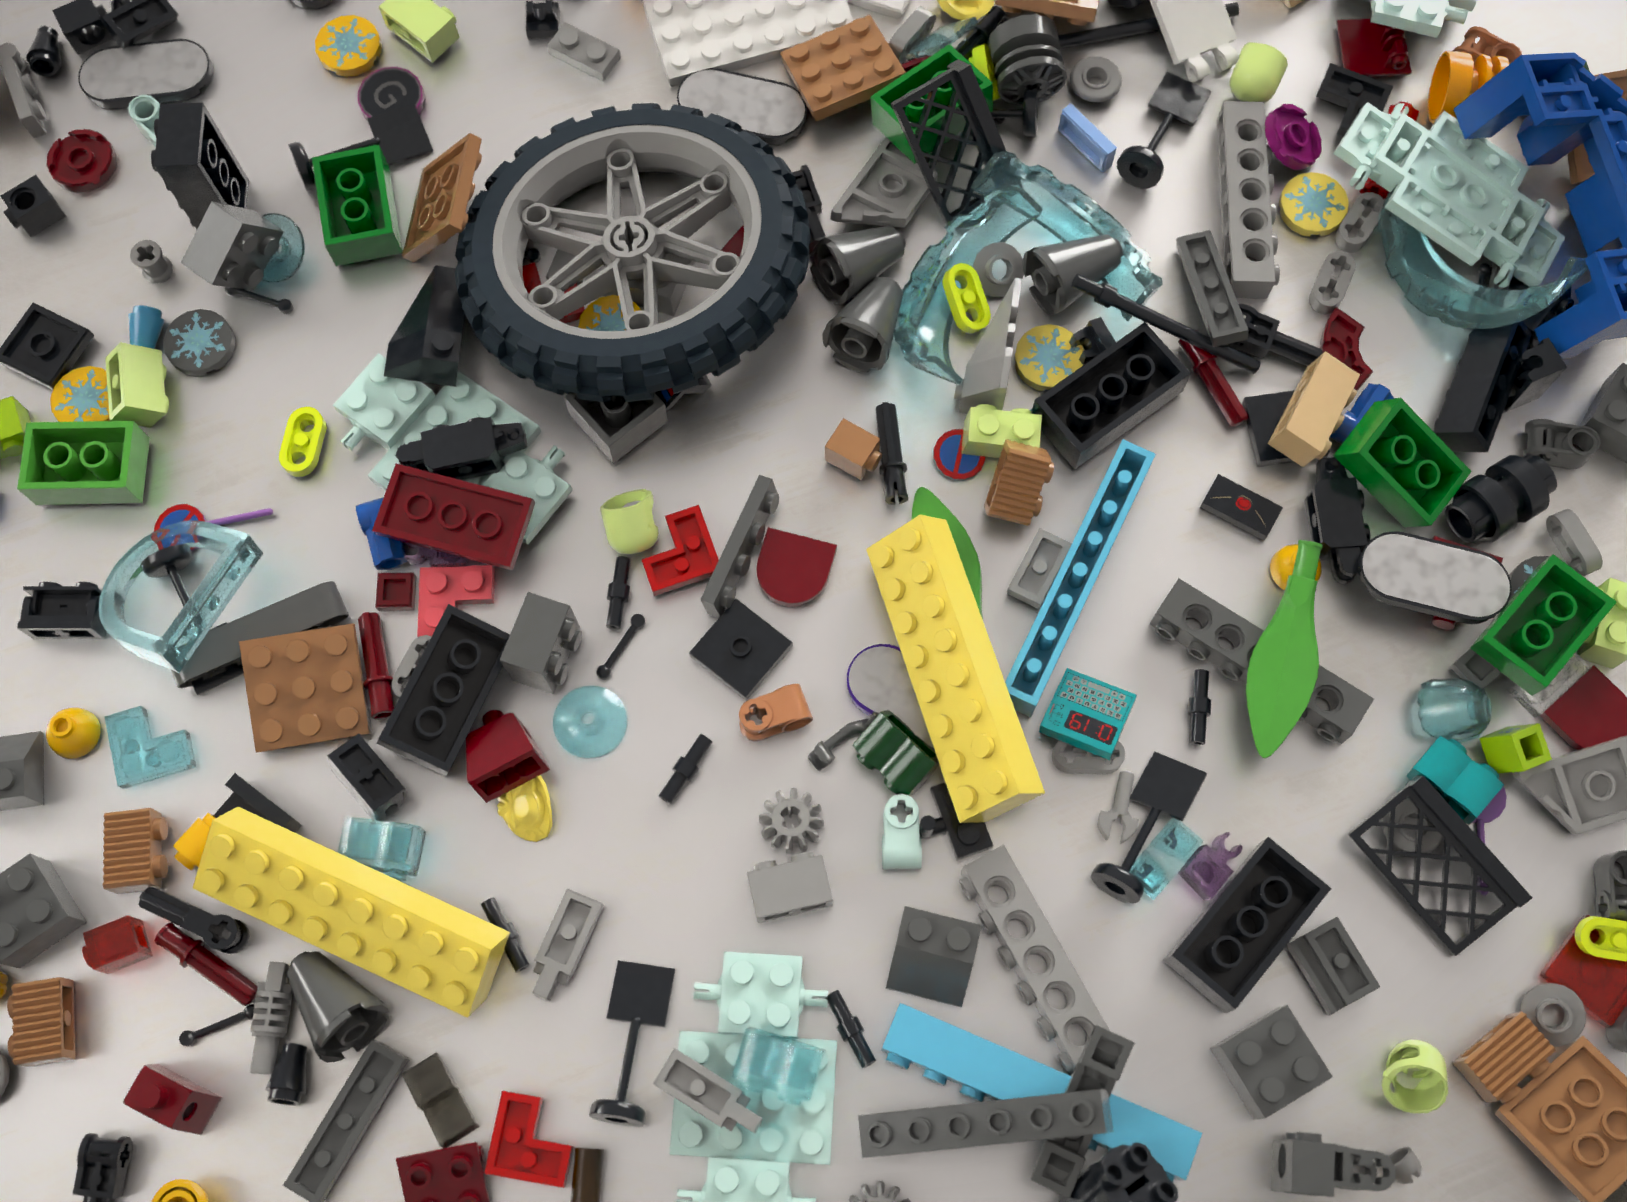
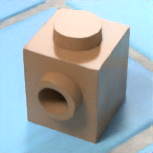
[825,418,882,480]

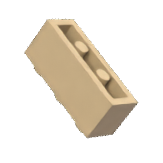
[1268,351,1360,467]

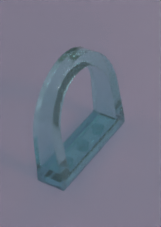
[99,520,263,673]

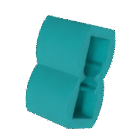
[1407,736,1504,825]

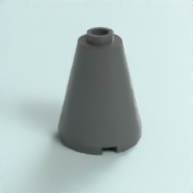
[809,226,906,305]
[1023,234,1123,314]
[822,277,903,373]
[287,951,389,1063]

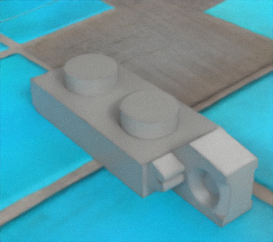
[532,889,604,1001]
[653,1048,763,1133]

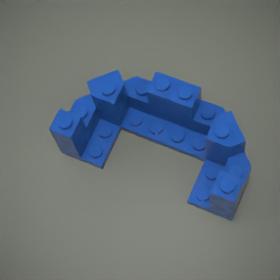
[1454,52,1627,359]

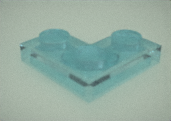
[104,706,197,789]

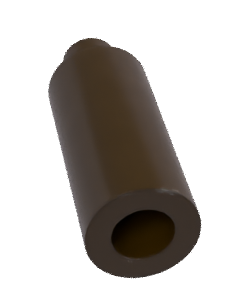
[570,1148,604,1202]

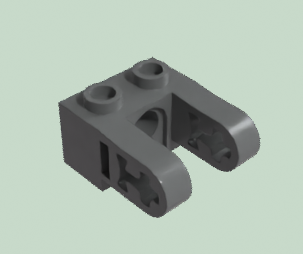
[1271,1132,1396,1197]

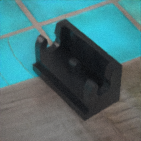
[1504,337,1567,412]
[327,733,405,825]

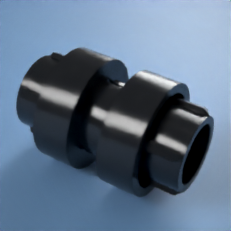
[1445,454,1557,543]

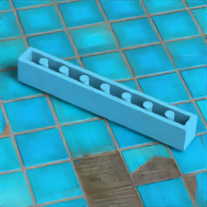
[1005,439,1156,717]
[881,1003,1202,1182]

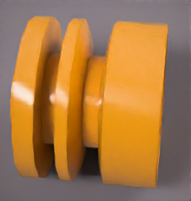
[1428,51,1509,124]

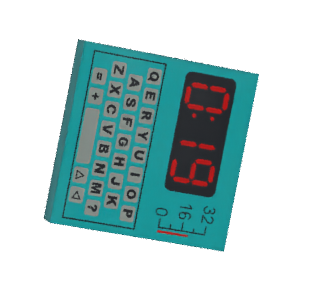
[1039,668,1137,760]

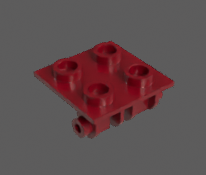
[1336,18,1412,76]
[396,1142,490,1202]

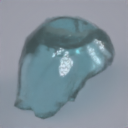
[1417,678,1492,743]

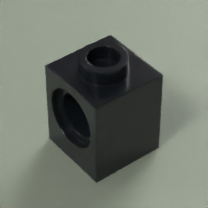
[52,0,113,55]
[0,175,66,237]

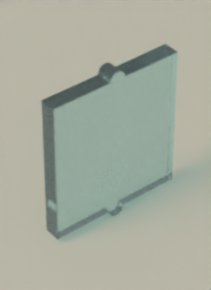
[905,17,978,61]

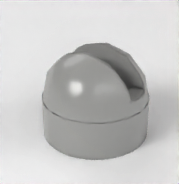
[1389,1147,1422,1184]

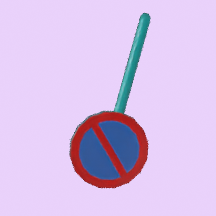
[933,409,1032,480]

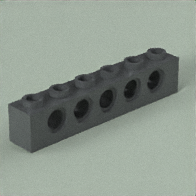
[1150,578,1374,744]
[858,1089,1114,1158]

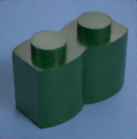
[852,710,939,796]

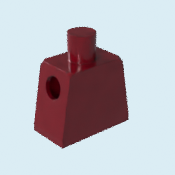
[466,710,550,803]
[123,1064,222,1135]

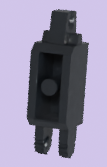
[395,417,527,480]
[1304,457,1371,585]

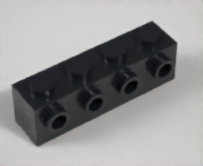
[1434,313,1532,452]

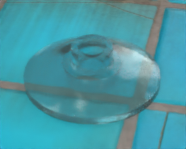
[262,213,305,283]
[553,685,627,758]

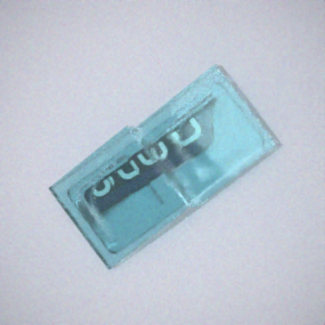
[1130,817,1204,900]

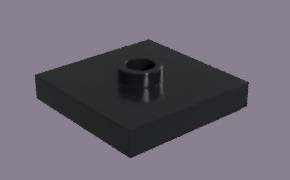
[0,302,95,390]
[1242,390,1330,466]
[689,599,793,700]

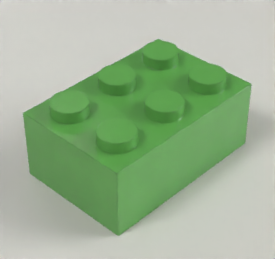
[17,421,150,505]

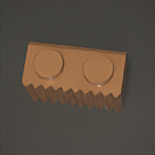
[984,439,1054,526]
[102,808,168,894]
[7,977,76,1067]
[1453,1011,1556,1103]

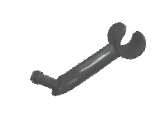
[808,712,879,771]

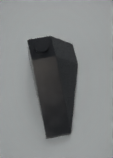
[384,265,465,387]

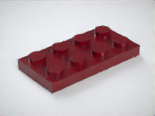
[372,463,535,571]

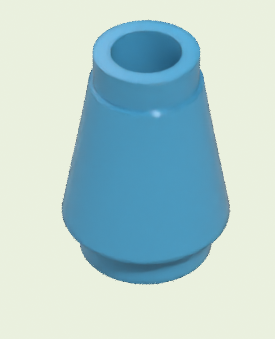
[128,305,165,349]

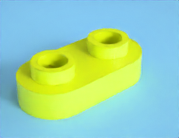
[969,43,1000,101]
[942,263,991,334]
[279,407,327,477]
[1575,916,1627,962]

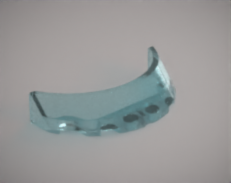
[970,151,1163,321]
[894,185,1043,385]
[1378,186,1588,329]

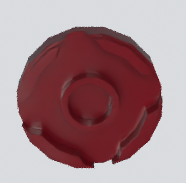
[46,129,117,193]

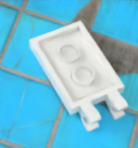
[1150,0,1239,83]

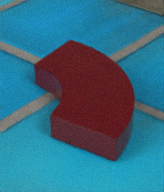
[1320,307,1373,391]

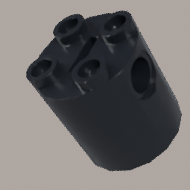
[1059,1142,1178,1202]

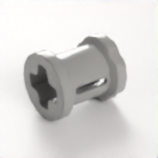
[130,240,173,284]

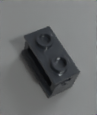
[17,582,111,639]

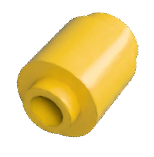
[173,812,216,871]

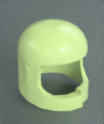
[1230,42,1288,103]
[600,489,659,554]
[1382,1040,1448,1113]

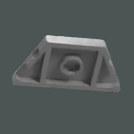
[830,137,938,228]
[1513,735,1627,834]

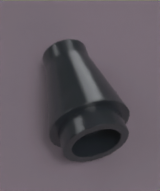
[26,26,62,77]
[265,1043,308,1106]

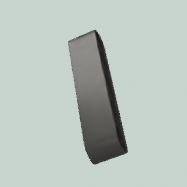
[164,581,349,688]

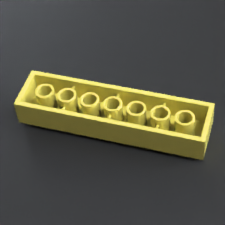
[866,515,1045,823]
[193,807,510,1018]

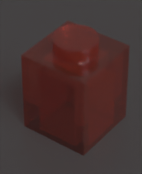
[82,915,153,974]

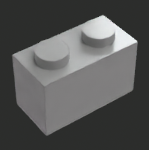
[747,852,833,923]

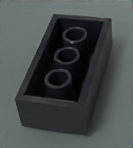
[151,103,249,229]
[1032,322,1191,469]
[377,604,510,776]
[1163,837,1332,1013]

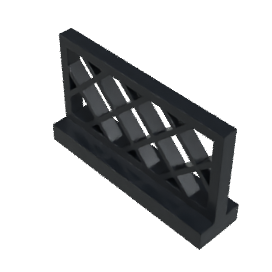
[891,59,1022,226]
[1348,775,1533,956]

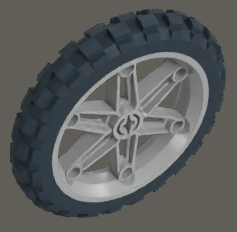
[454,103,811,402]

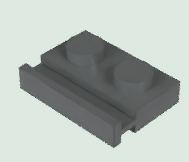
[1286,917,1380,1015]

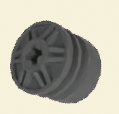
[988,14,1067,105]

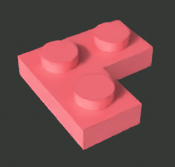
[417,565,495,637]

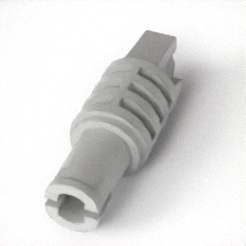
[250,962,293,1075]

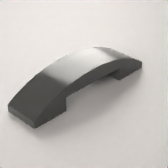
[1031,1025,1134,1198]

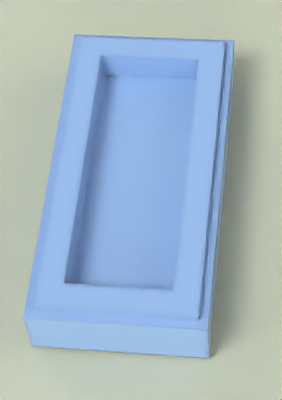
[1058,104,1117,173]

